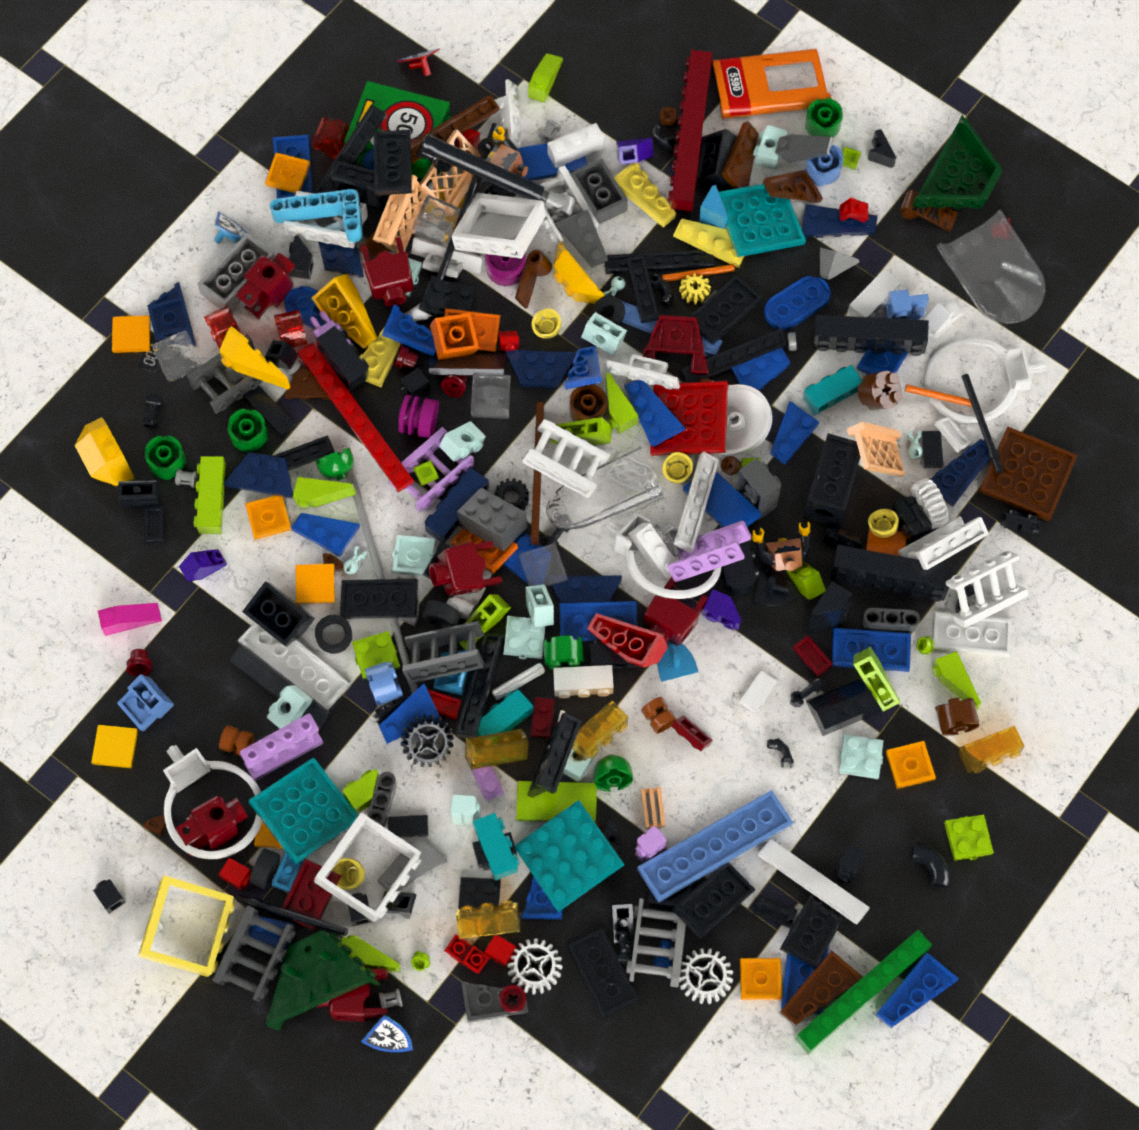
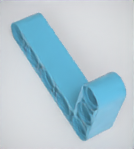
[270,189,363,242]

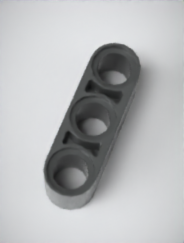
[862,608,920,633]
[367,772,397,828]

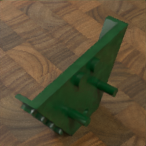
[912,115,1002,209]
[266,930,380,1030]

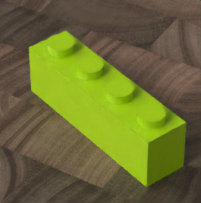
[194,456,226,534]

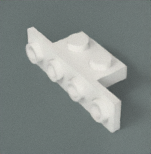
[492,79,522,148]
[411,237,483,278]
[606,354,680,390]

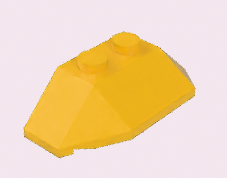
[553,242,604,304]
[75,417,135,487]

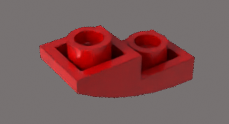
[444,934,490,974]

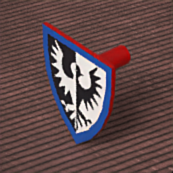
[397,48,440,76]

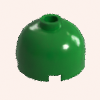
[315,448,354,481]
[593,754,633,792]

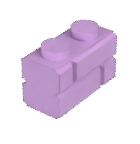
[635,826,666,862]

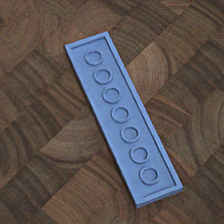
[637,790,793,903]

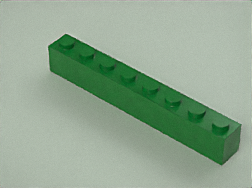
[795,930,932,1055]

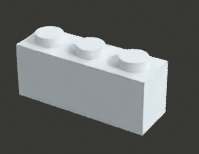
[547,123,604,168]
[847,269,901,318]
[627,523,677,581]
[553,665,613,698]

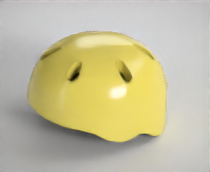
[532,308,562,339]
[662,452,693,484]
[868,509,899,538]
[333,858,365,890]

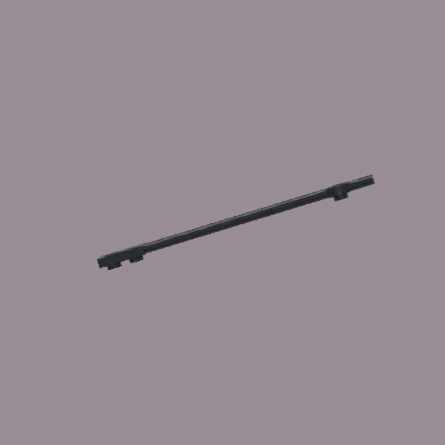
[418,123,499,317]

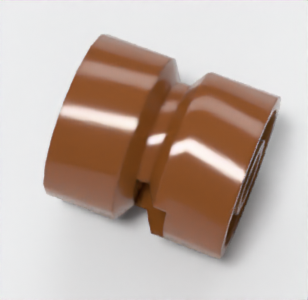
[641,697,677,734]
[219,725,254,757]

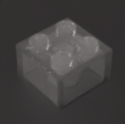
[411,194,461,247]
[152,330,203,382]
[471,374,511,419]

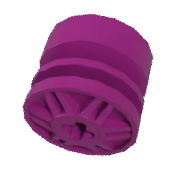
[398,395,439,438]

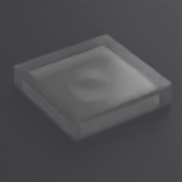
[519,543,567,586]

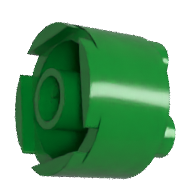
[805,98,843,138]
[228,409,268,453]
[145,436,186,480]
[543,636,584,670]

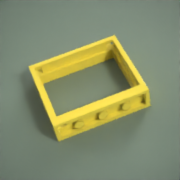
[137,875,235,977]

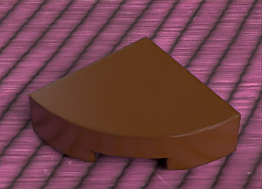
[322,553,344,572]
[142,815,166,836]

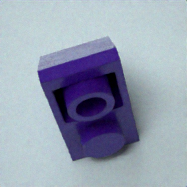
[616,137,654,164]
[179,549,227,582]
[703,589,741,630]

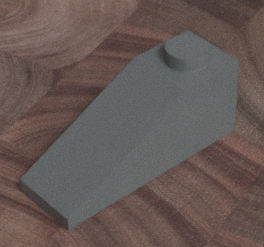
[775,134,833,163]

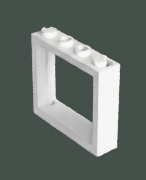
[451,193,547,258]
[314,812,421,922]

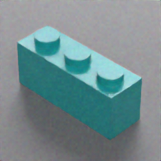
[803,365,862,416]
[477,689,533,748]
[473,813,520,881]

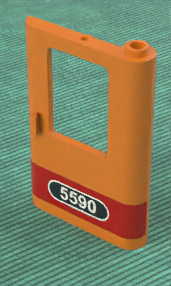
[711,49,831,119]

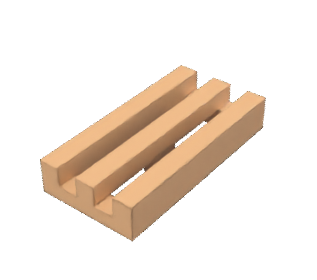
[641,787,665,829]

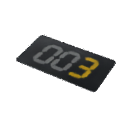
[138,339,165,372]

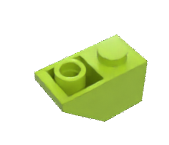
[786,561,826,600]
[342,769,379,814]

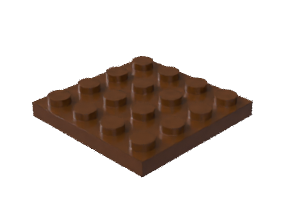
[979,426,1078,521]

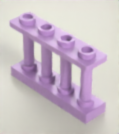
[388,427,474,512]
[667,521,751,582]
[240,714,323,781]

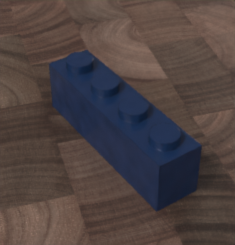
[424,468,489,542]

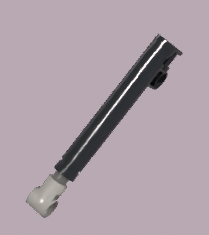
[415,134,576,219]

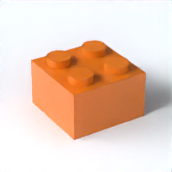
[430,313,479,360]

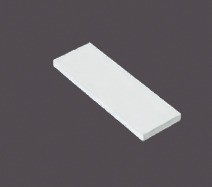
[469,177,564,257]
[238,622,351,710]

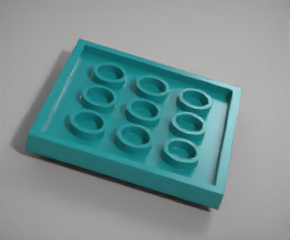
[719,184,806,257]
[249,758,359,865]
[515,800,624,912]

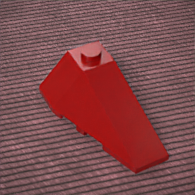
[587,613,668,668]

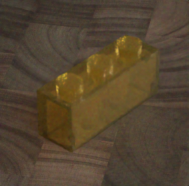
[572,701,629,761]
[958,725,1025,773]
[465,729,529,770]
[456,901,521,939]

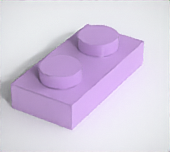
[470,757,504,802]

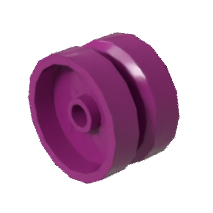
[485,239,526,286]

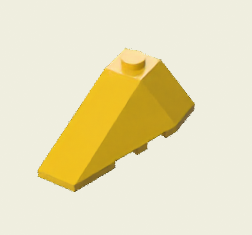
[312,274,377,349]
[219,326,290,389]

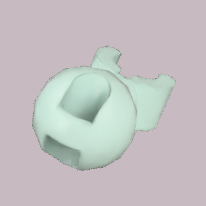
[603,276,625,297]
[907,431,923,459]
[343,546,367,575]

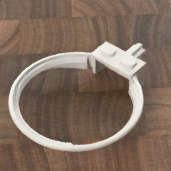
[924,338,1046,424]
[606,513,721,599]
[163,745,263,859]

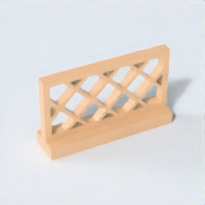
[419,130,481,215]
[373,175,427,254]
[847,422,905,477]

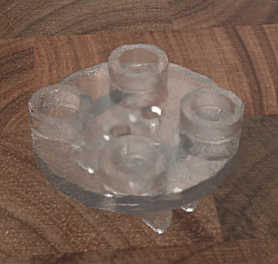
[652,522,679,557]

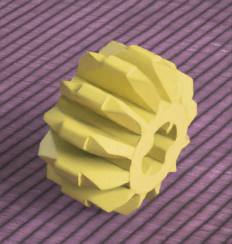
[679,273,711,305]

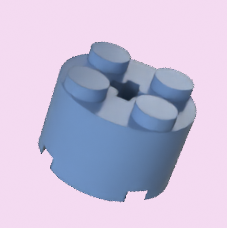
[805,144,843,186]
[364,661,403,706]

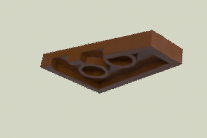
[762,169,823,203]
[285,365,348,399]

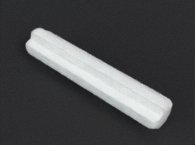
[492,663,545,700]

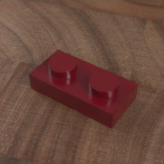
[530,697,555,739]
[671,715,713,752]

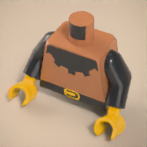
[486,126,528,177]
[752,522,811,571]

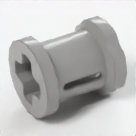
[538,120,561,143]
[175,469,198,488]
[379,988,403,1008]

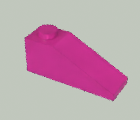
[97,603,162,636]

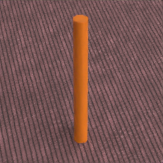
[662,264,735,282]
[904,384,972,407]

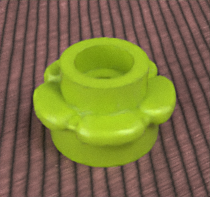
[916,636,934,655]
[411,951,431,971]

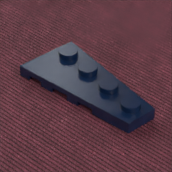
[802,204,878,239]
[929,439,996,507]

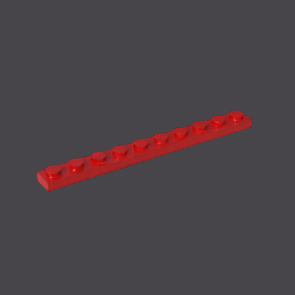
[297,342,414,493]

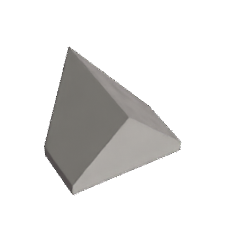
[820,248,859,280]

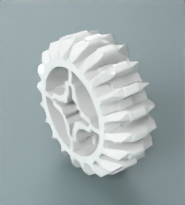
[910,478,949,530]
[507,939,562,994]
[679,948,733,1004]

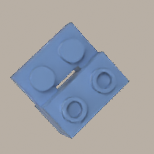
[885,289,929,320]
[117,674,174,731]

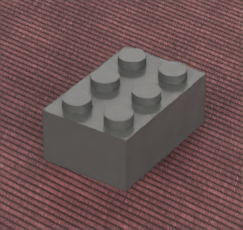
[570,158,628,224]
[736,458,781,520]
[457,488,528,551]

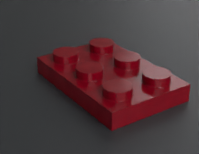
[282,858,342,931]

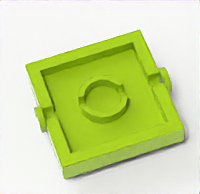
[352,631,400,680]
[944,814,994,861]

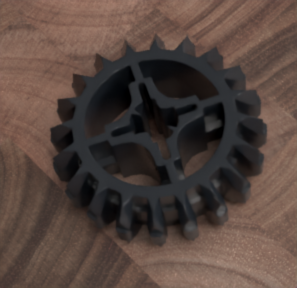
[400,714,454,767]

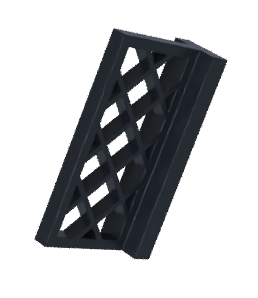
[527,713,582,798]

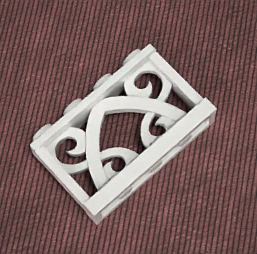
[283,191,368,248]

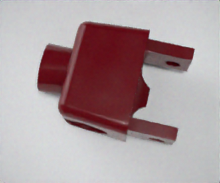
[361,237,414,307]
[236,252,295,319]
[429,541,502,596]
[644,576,708,646]
[175,796,248,857]
[317,969,388,1022]

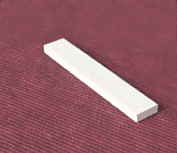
[674,452,719,553]
[758,839,869,925]

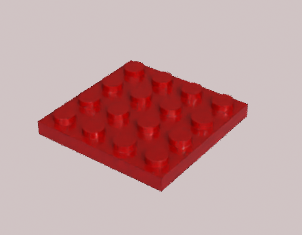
[650,381,729,456]

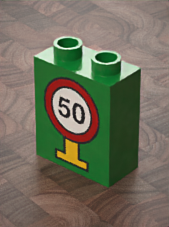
[345,81,452,181]

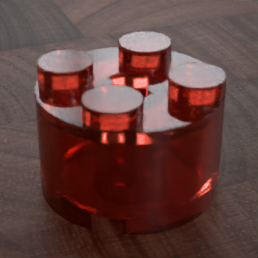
[311,117,350,159]
[204,305,242,349]
[274,310,308,349]

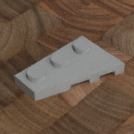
[377,835,447,891]

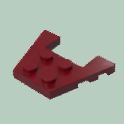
[642,315,709,375]

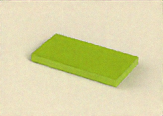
[516,781,597,822]

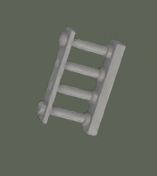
[626,899,686,987]

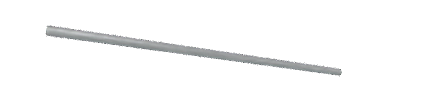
[351,481,432,744]

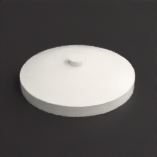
[718,384,772,456]

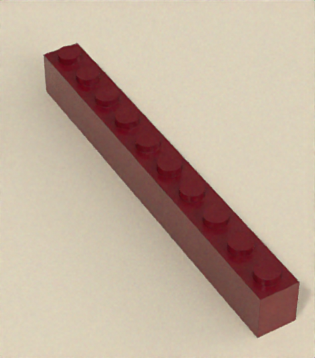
[668,50,712,211]

